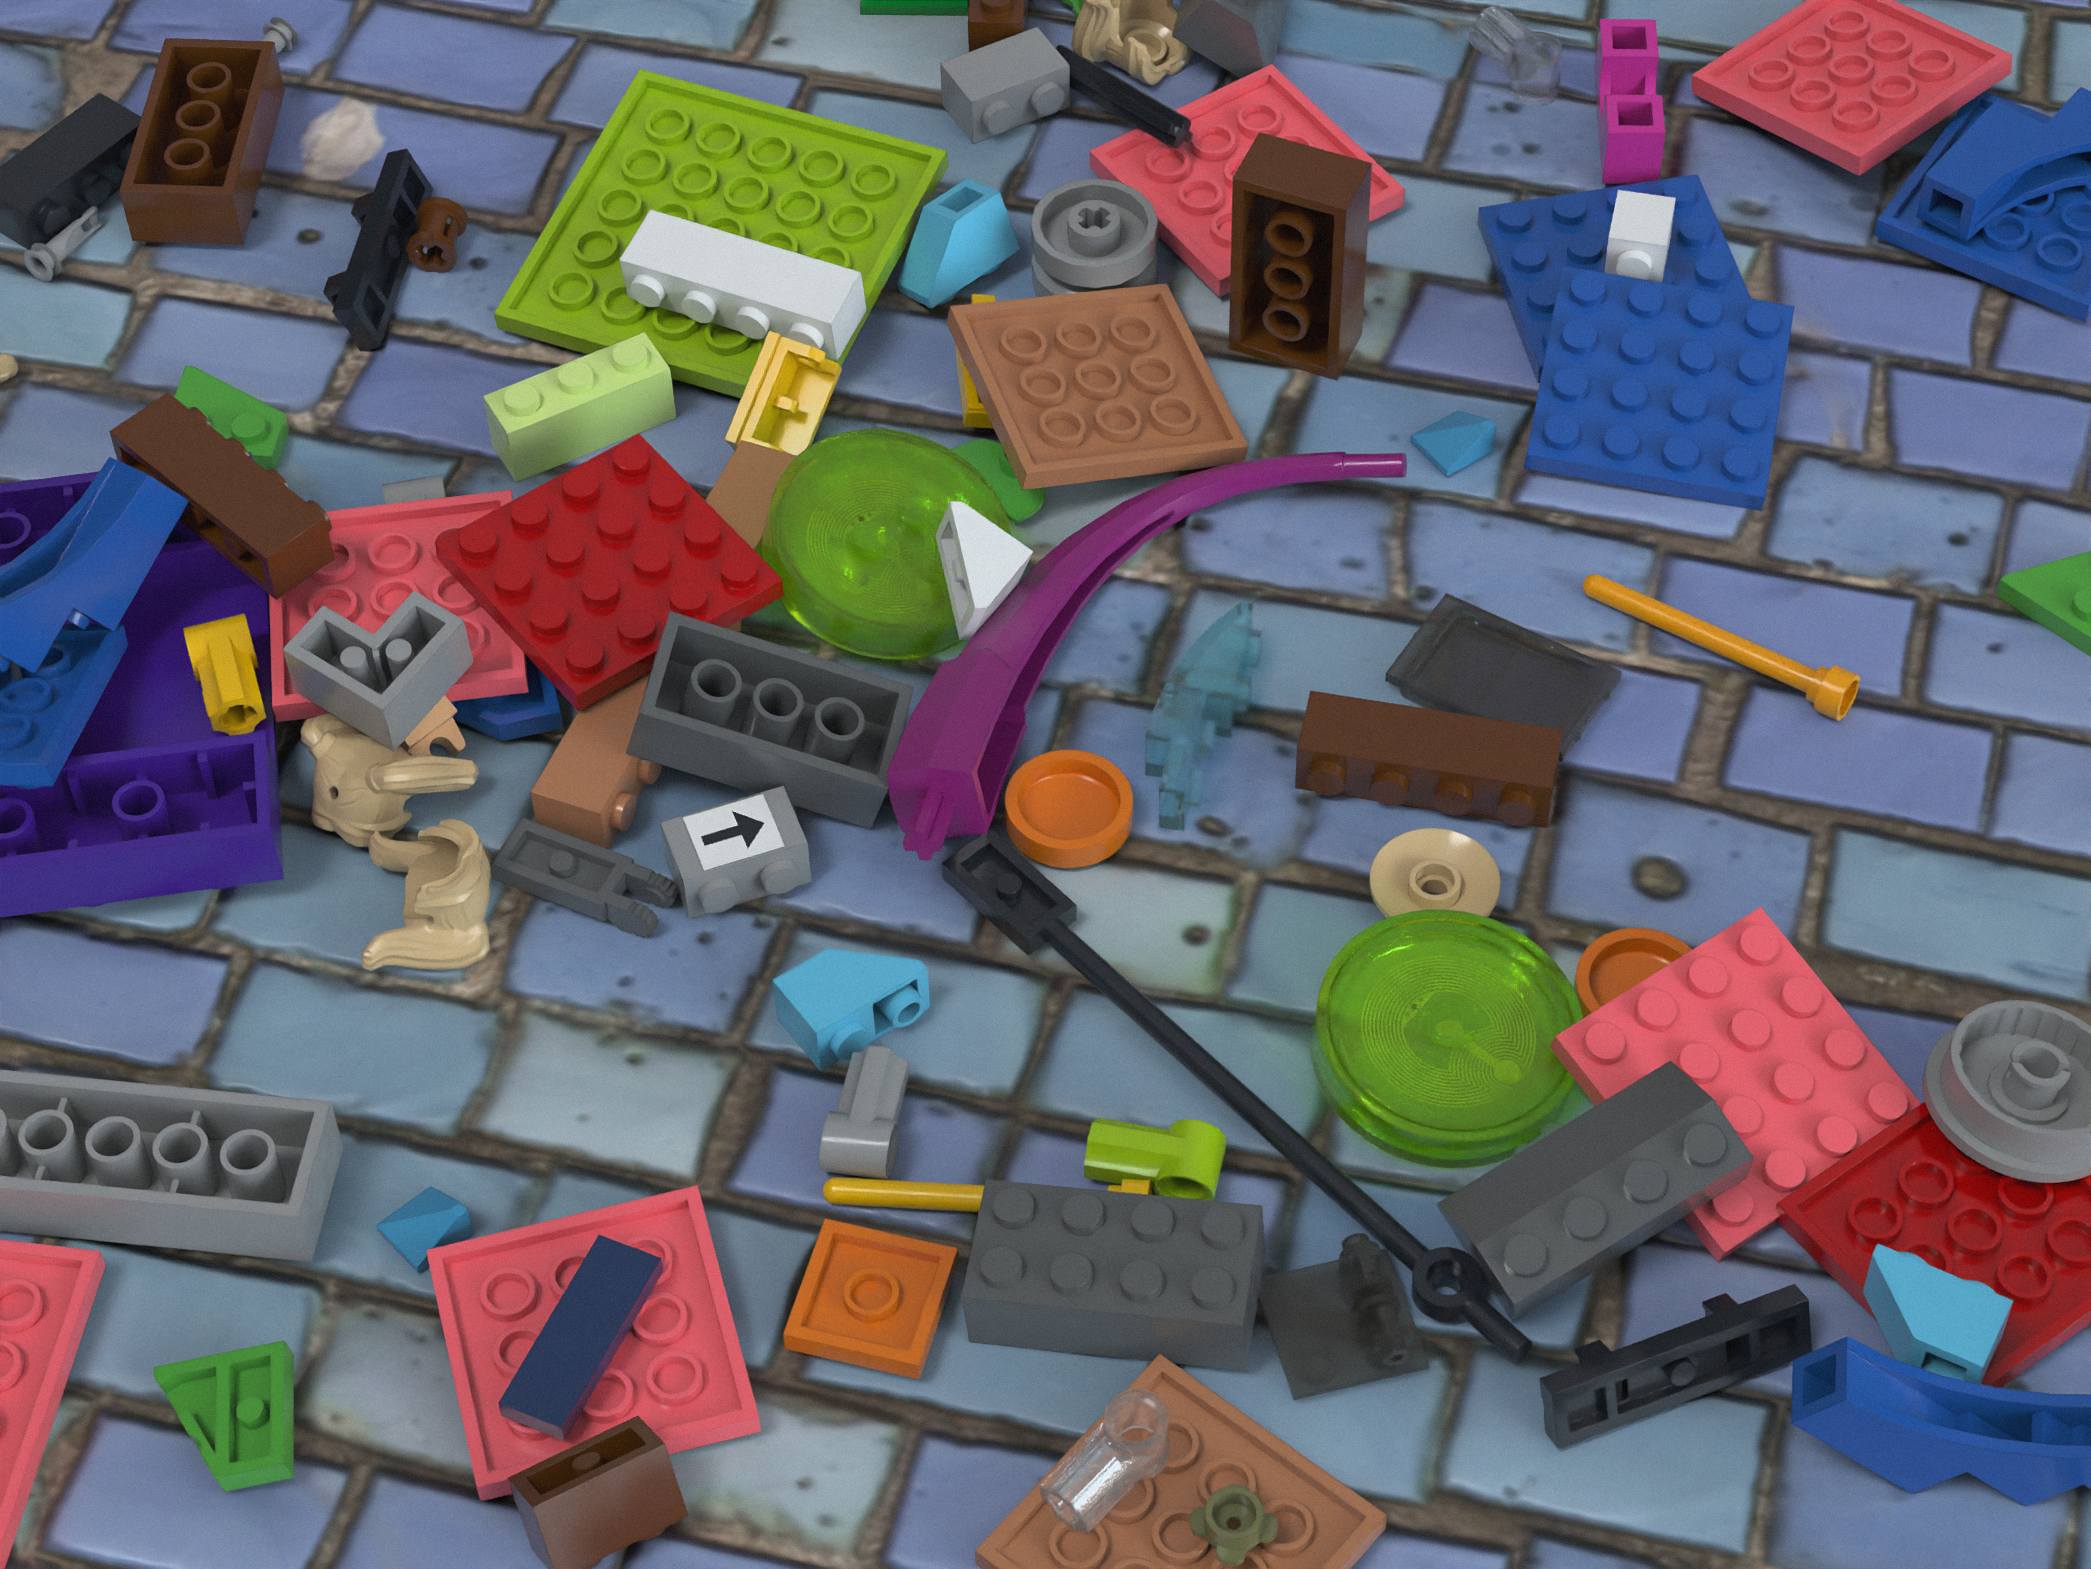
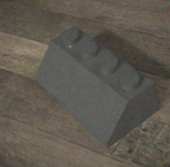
[1172,0,1288,79]
[1437,1060,1754,1322]

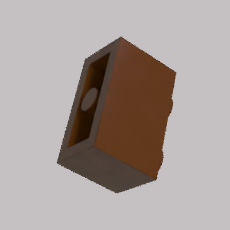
[507,1416,688,1569]

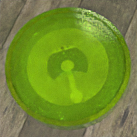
[762,429,1011,660]
[1310,909,1583,1168]

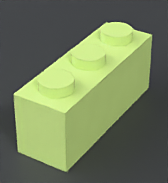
[483,332,676,483]

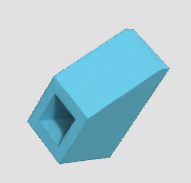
[897,178,1020,309]
[772,948,930,1071]
[1863,1244,2013,1384]

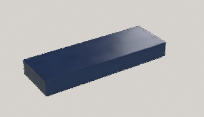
[498,1235,663,1441]

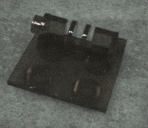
[1258,1233,1429,1401]

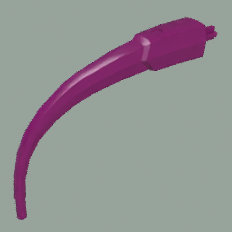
[887,452,1407,861]

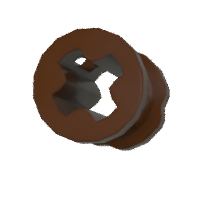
[406,197,468,273]

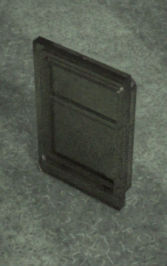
[1385,593,1622,762]

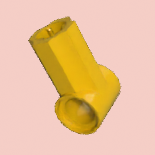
[183,613,266,736]

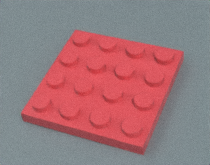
[1692,0,2012,176]
[1090,64,1405,297]
[269,490,529,722]
[1549,907,1921,1262]
[426,1185,761,1501]

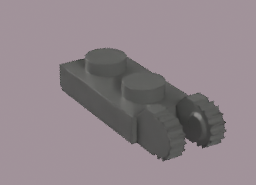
[490,818,678,938]

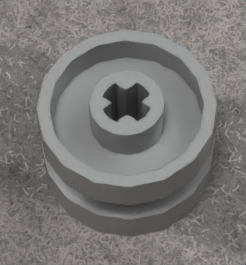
[1030,178,1158,297]

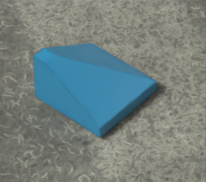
[1410,410,1496,477]
[376,1186,473,1274]

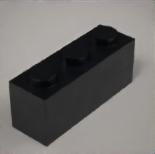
[0,92,141,250]

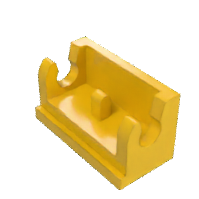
[724,331,842,458]

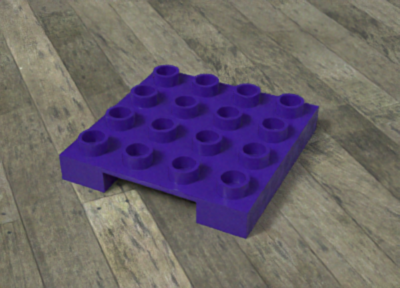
[0,452,284,918]

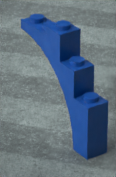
[1916,87,2091,241]
[0,457,189,674]
[1791,1336,2091,1506]

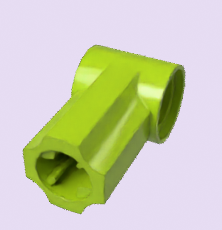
[1084,1117,1227,1201]

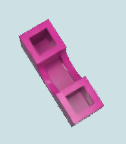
[1594,19,1665,184]

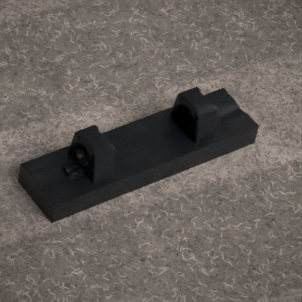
[323,148,433,352]
[1539,1284,1812,1449]

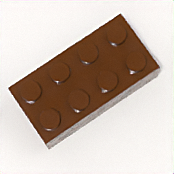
[119,38,285,245]
[1229,132,1372,381]

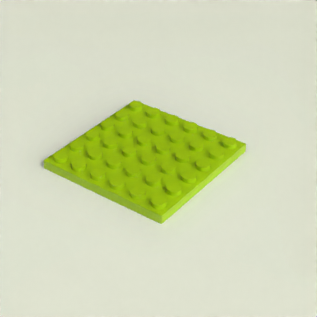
[494,69,949,398]

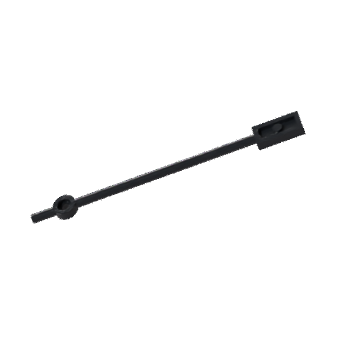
[942,828,1532,1363]

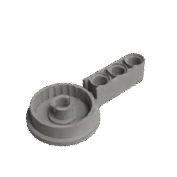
[1922,1000,2091,1183]

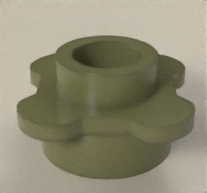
[1190,1484,1278,1566]

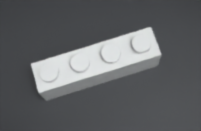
[620,209,867,361]

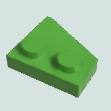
[174,366,290,470]
[1996,551,2091,657]
[153,1340,294,1492]

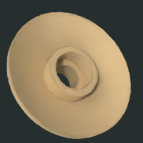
[1369,828,1501,937]

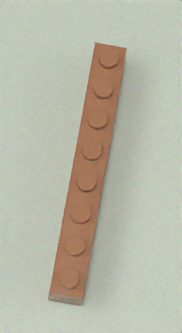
[530,440,816,849]

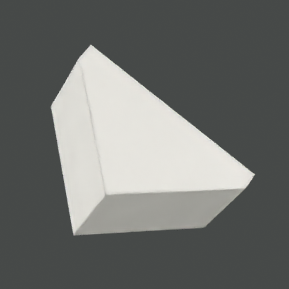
[935,501,1033,640]

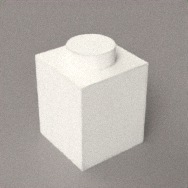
[1604,190,1676,283]

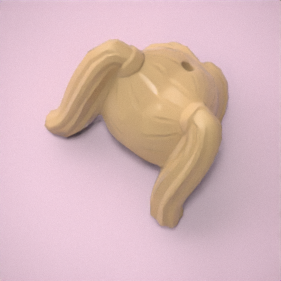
[1071,0,1194,85]
[300,713,479,847]
[360,819,493,971]

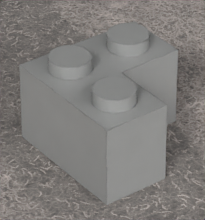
[282,591,474,751]

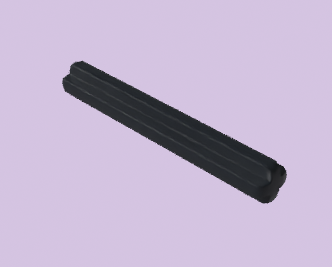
[1056,45,1193,149]

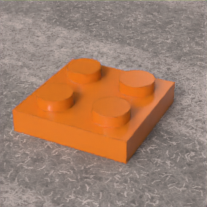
[783,1218,959,1380]

